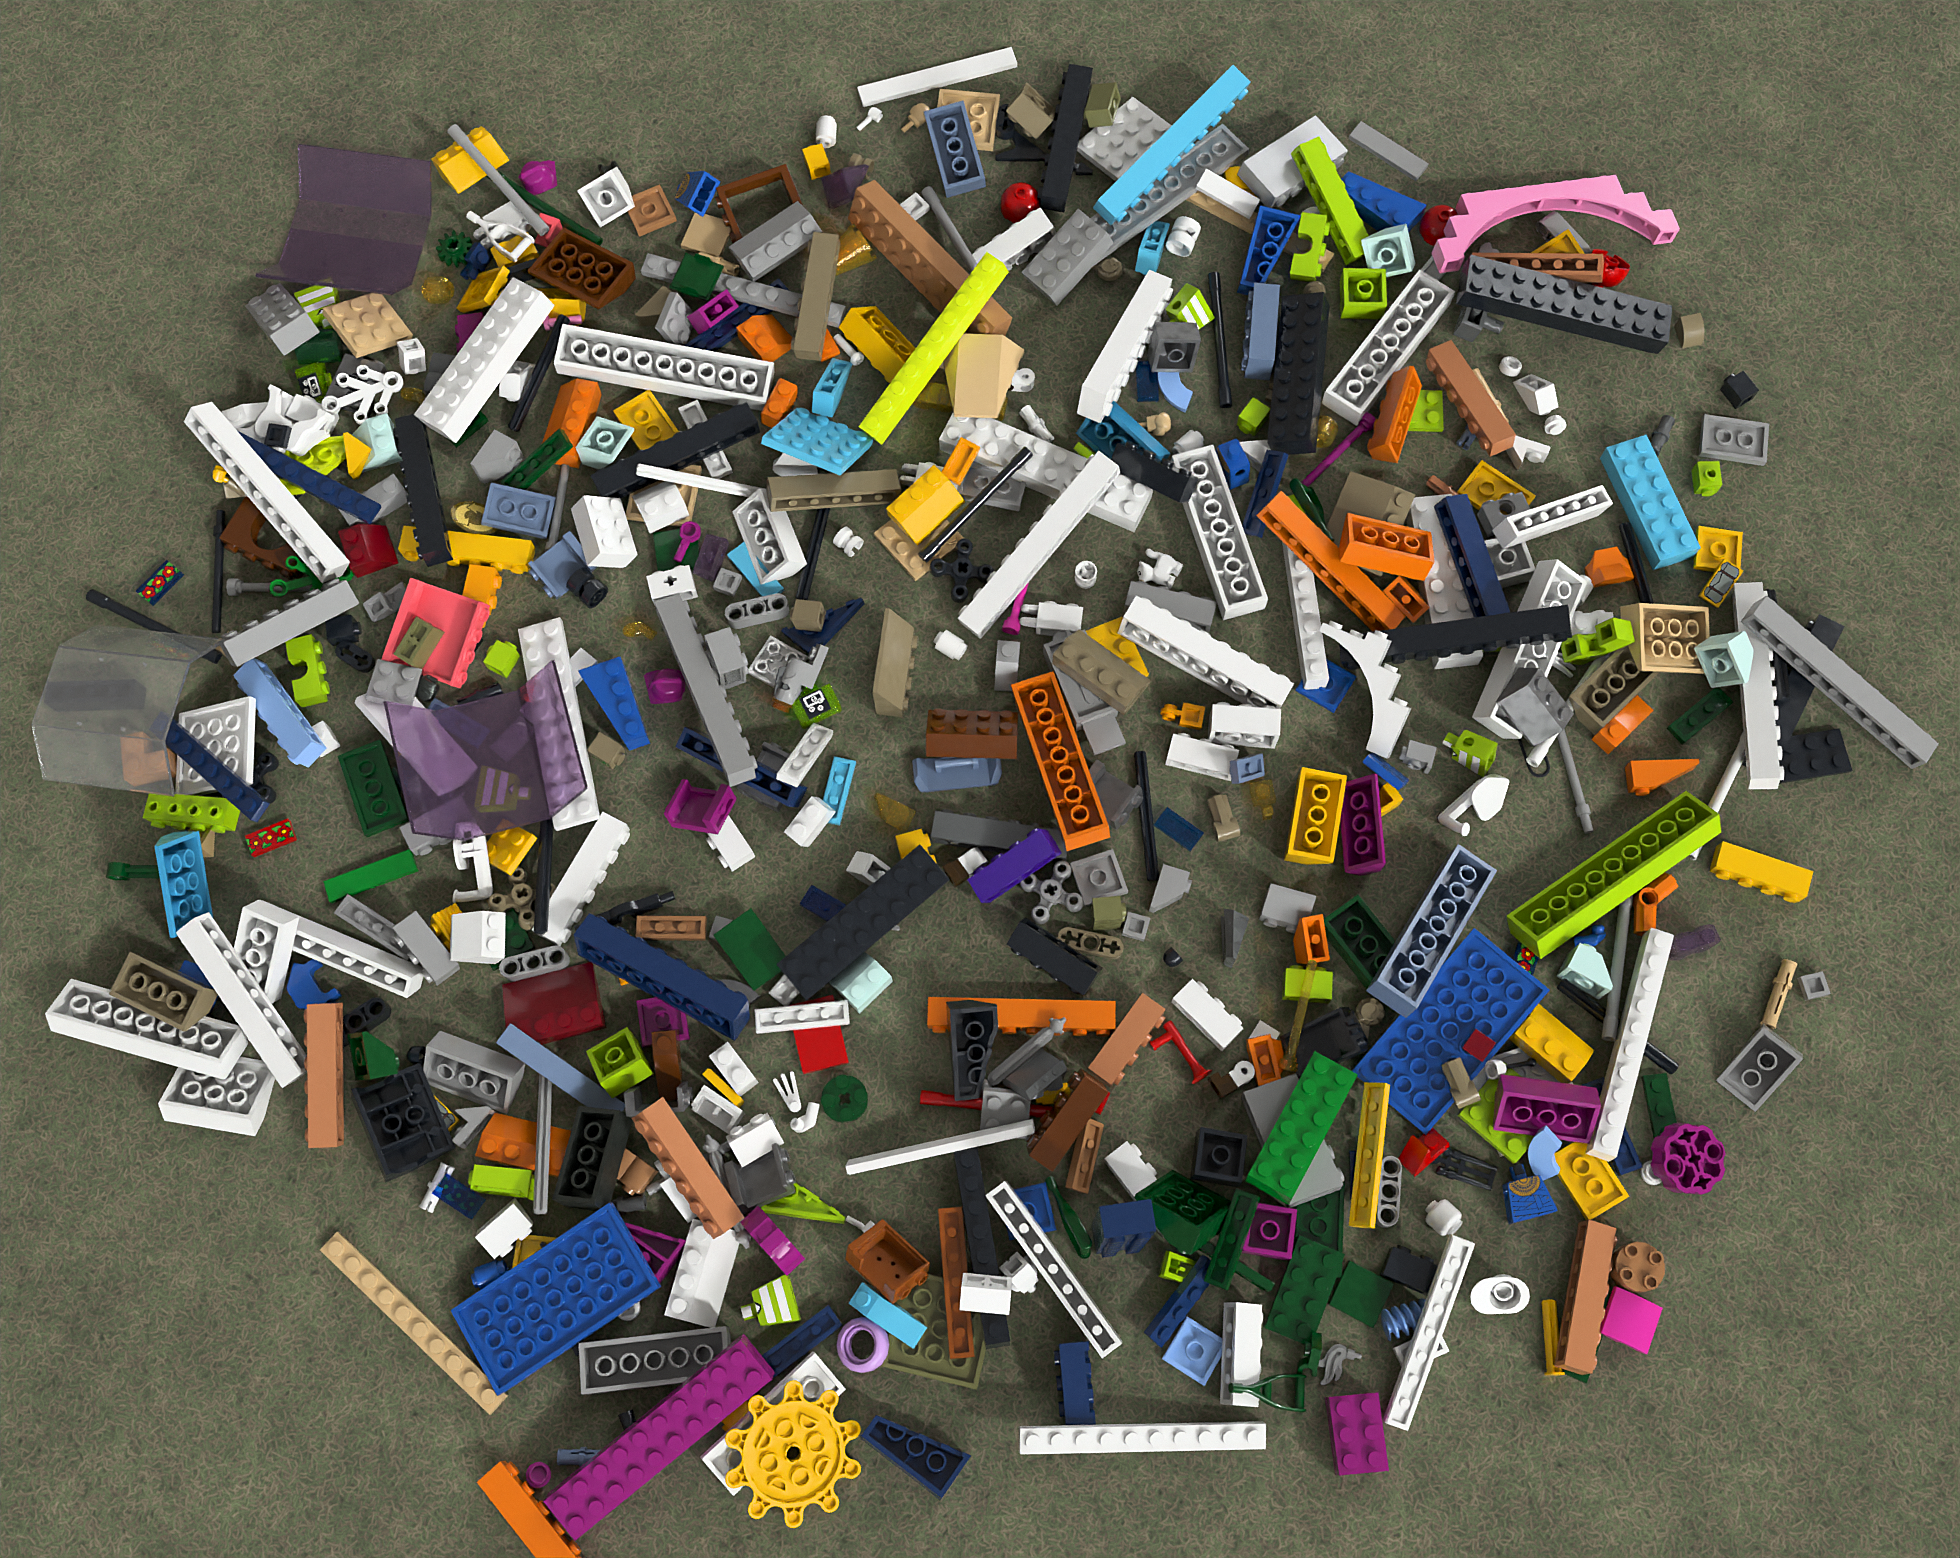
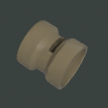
[848,153,875,180]

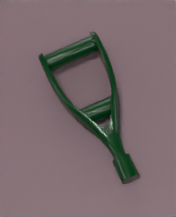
[1289,478,1335,542]
[1045,1176,1092,1259]
[1228,1374,1307,1412]

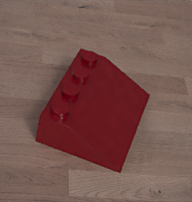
[502,962,607,1045]

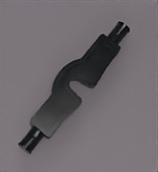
[574,890,676,931]

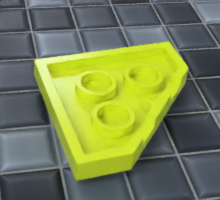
[280,436,346,495]

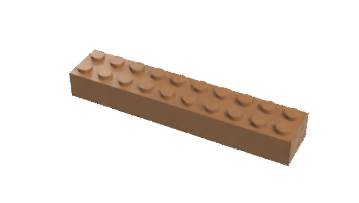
[848,180,1012,336]

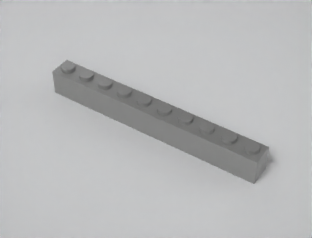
[654,593,758,787]
[1741,596,1939,769]

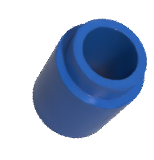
[471,1260,509,1290]

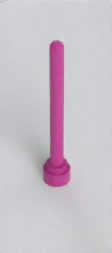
[1002,582,1029,635]

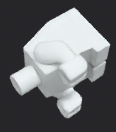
[999,1252,1038,1293]

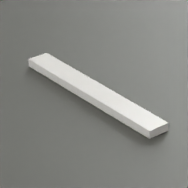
[857,47,1017,107]
[846,1119,1035,1175]
[1383,1234,1475,1431]

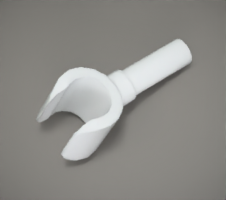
[856,107,883,131]
[846,1215,875,1233]

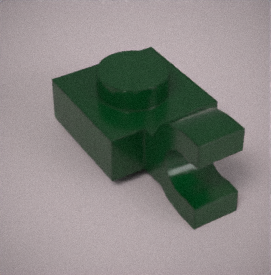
[1297,1332,1322,1377]

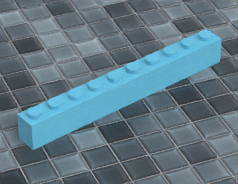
[1093,65,1251,225]

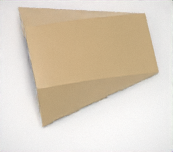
[943,334,1024,418]

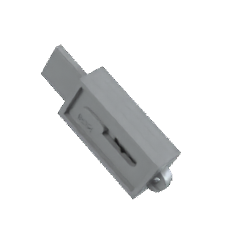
[1043,629,1126,756]

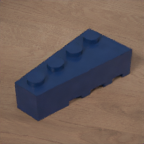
[1054,1341,1096,1425]
[861,1415,971,1500]

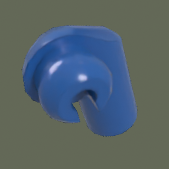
[1574,925,1606,947]

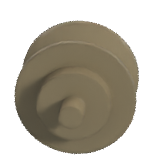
[1303,281,1326,294]

